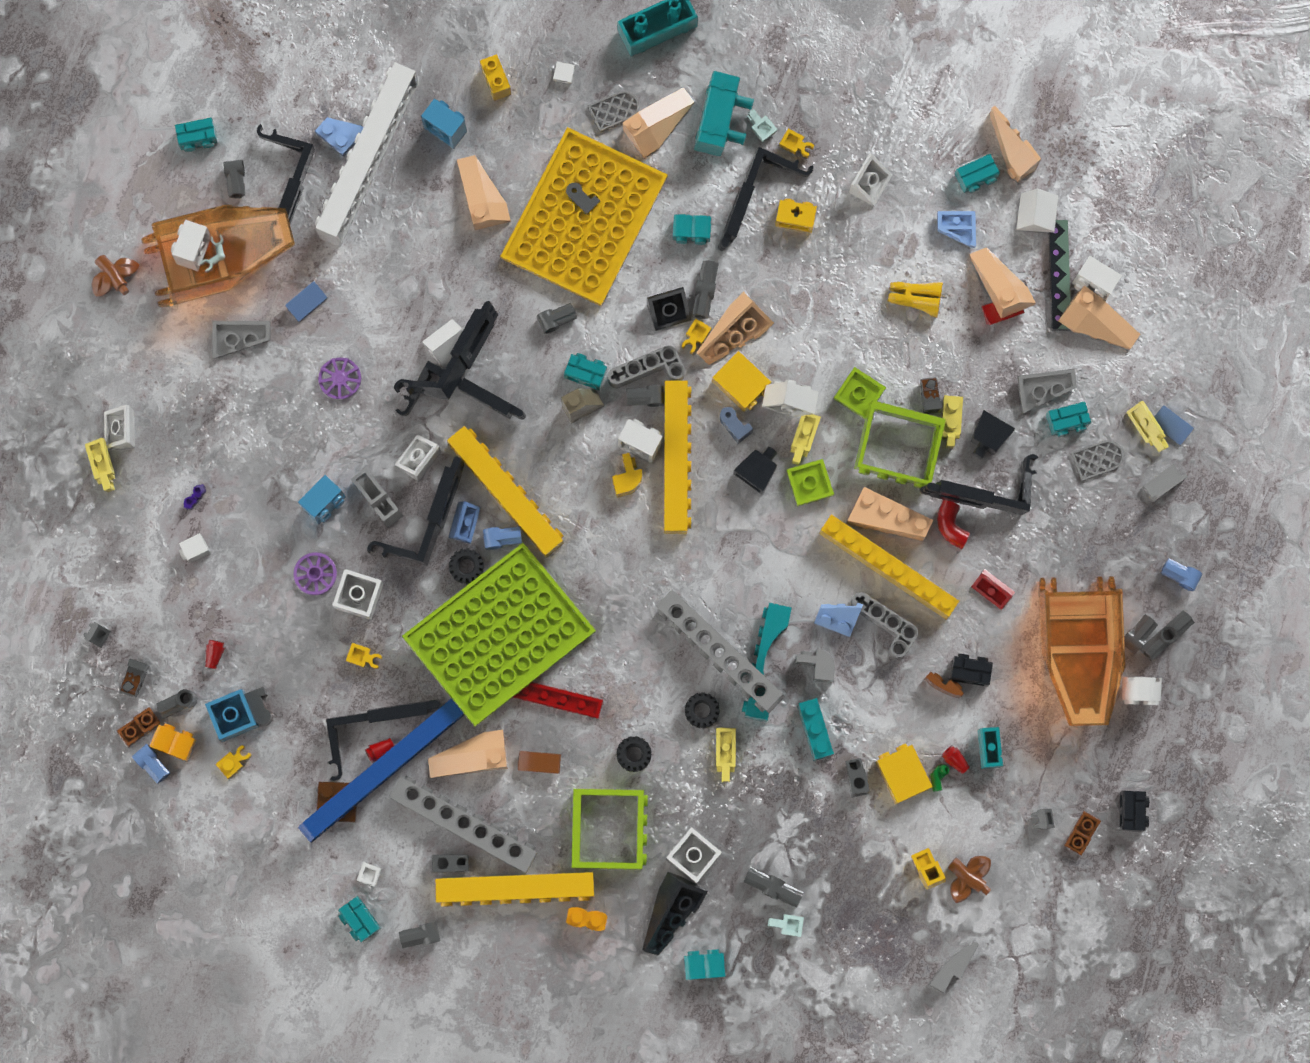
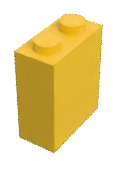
[712,351,771,412]
[875,743,932,805]

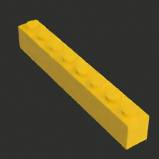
[664,381,691,534]
[447,426,564,558]
[819,514,959,620]
[435,872,594,907]

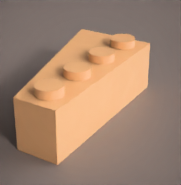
[846,487,933,541]

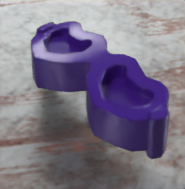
[183,484,206,510]

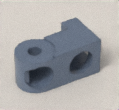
[720,407,753,444]

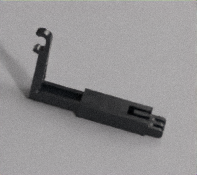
[257,124,315,248]
[718,147,813,251]
[394,301,498,400]
[395,361,526,420]
[920,454,1039,515]
[367,456,465,566]
[326,699,441,781]

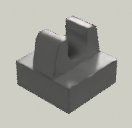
[84,622,111,648]
[1031,809,1055,829]

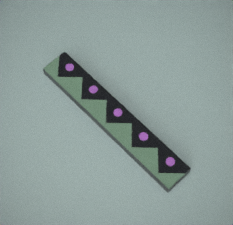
[1049,220,1071,331]

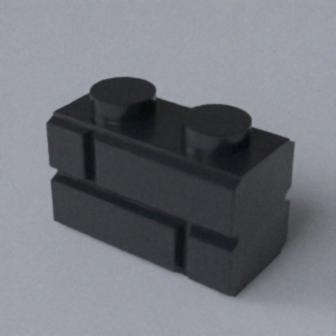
[949,654,993,687]
[1119,791,1150,832]

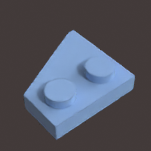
[315,117,363,156]
[937,211,976,248]
[814,603,863,637]

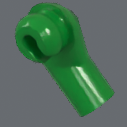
[930,764,950,792]

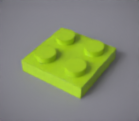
[833,367,886,420]
[786,459,834,507]

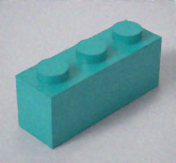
[797,698,834,761]

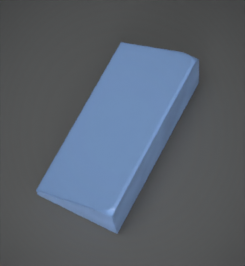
[285,281,327,322]
[1154,406,1194,445]
[448,501,481,544]

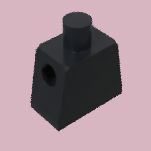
[971,410,1015,459]
[733,446,777,495]

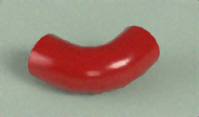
[937,500,970,549]

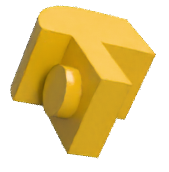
[612,453,642,498]
[911,848,946,890]

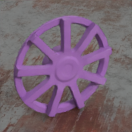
[318,358,361,399]
[293,552,337,595]

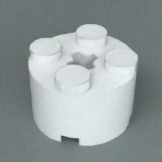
[1122,677,1162,705]

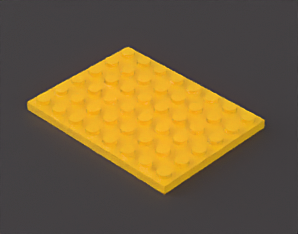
[500,127,668,307]

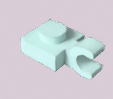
[747,109,778,143]
[768,914,804,937]

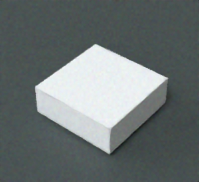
[553,61,575,84]
[356,862,382,887]

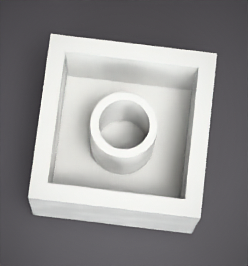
[171,219,211,271]
[1072,256,1122,301]
[762,380,819,417]
[618,419,663,464]
[332,569,383,620]
[666,827,722,884]

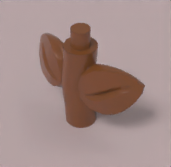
[92,255,139,297]
[948,856,991,903]

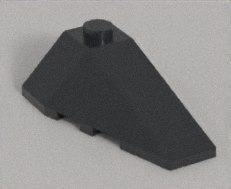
[642,872,708,955]

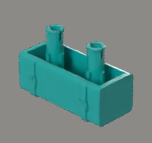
[617,0,698,57]
[694,71,754,157]

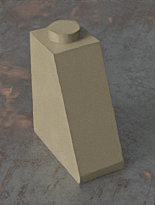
[561,388,604,424]

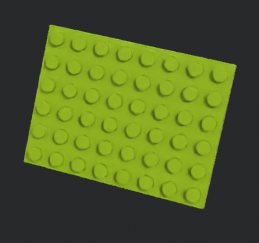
[402,543,596,727]

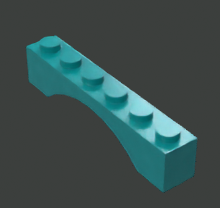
[742,603,792,722]

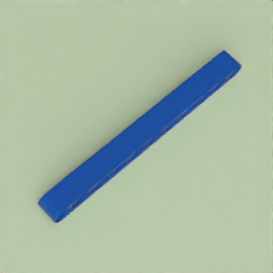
[298,699,464,843]

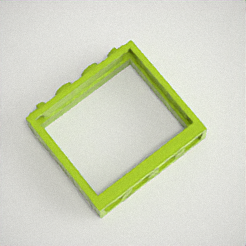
[854,400,946,489]
[572,789,648,870]

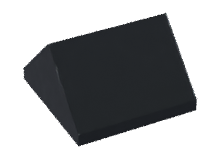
[647,287,691,331]

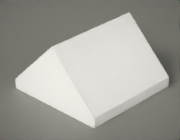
[849,153,892,206]
[1017,188,1059,232]
[422,320,463,370]
[104,405,135,449]
[395,434,441,482]

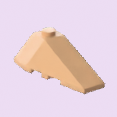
[623,88,694,159]
[989,106,1041,183]
[457,155,511,230]
[969,247,1036,318]
[1058,286,1140,350]
[697,292,774,365]
[428,730,508,778]

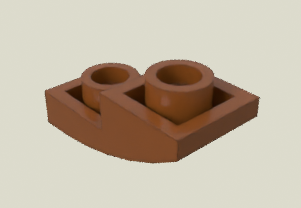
[924,672,964,698]
[117,707,161,747]
[518,751,561,774]
[1064,810,1101,856]

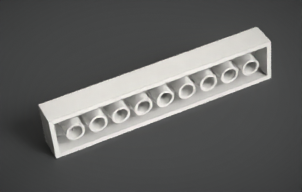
[315,62,418,247]

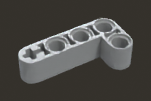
[608,345,685,388]
[851,592,918,659]

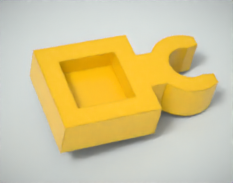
[779,128,814,158]
[682,318,712,354]
[346,643,383,669]
[215,745,252,779]

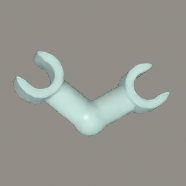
[200,234,225,273]

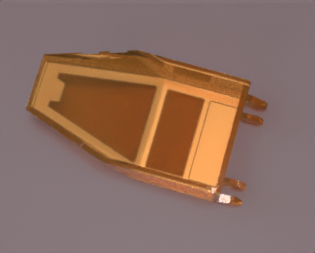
[141,205,295,307]
[1038,576,1126,726]

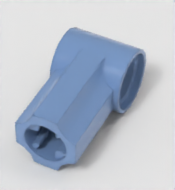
[483,527,522,550]
[1160,558,1202,591]
[132,744,170,784]

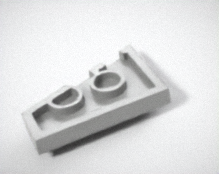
[212,321,271,359]
[1017,369,1077,414]

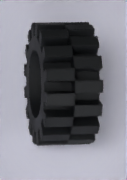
[449,548,484,585]
[685,692,720,729]
[617,736,652,772]

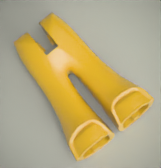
[887,282,943,318]

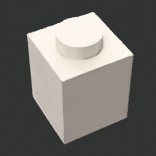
[179,533,211,563]

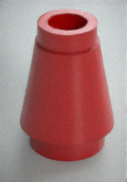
[205,640,225,669]
[365,738,395,763]
[941,745,970,774]

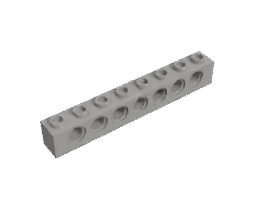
[656,590,785,713]
[389,775,538,874]

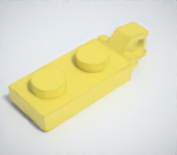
[942,395,963,449]
[1127,401,1169,452]
[790,414,821,466]
[85,438,115,492]
[716,728,736,782]

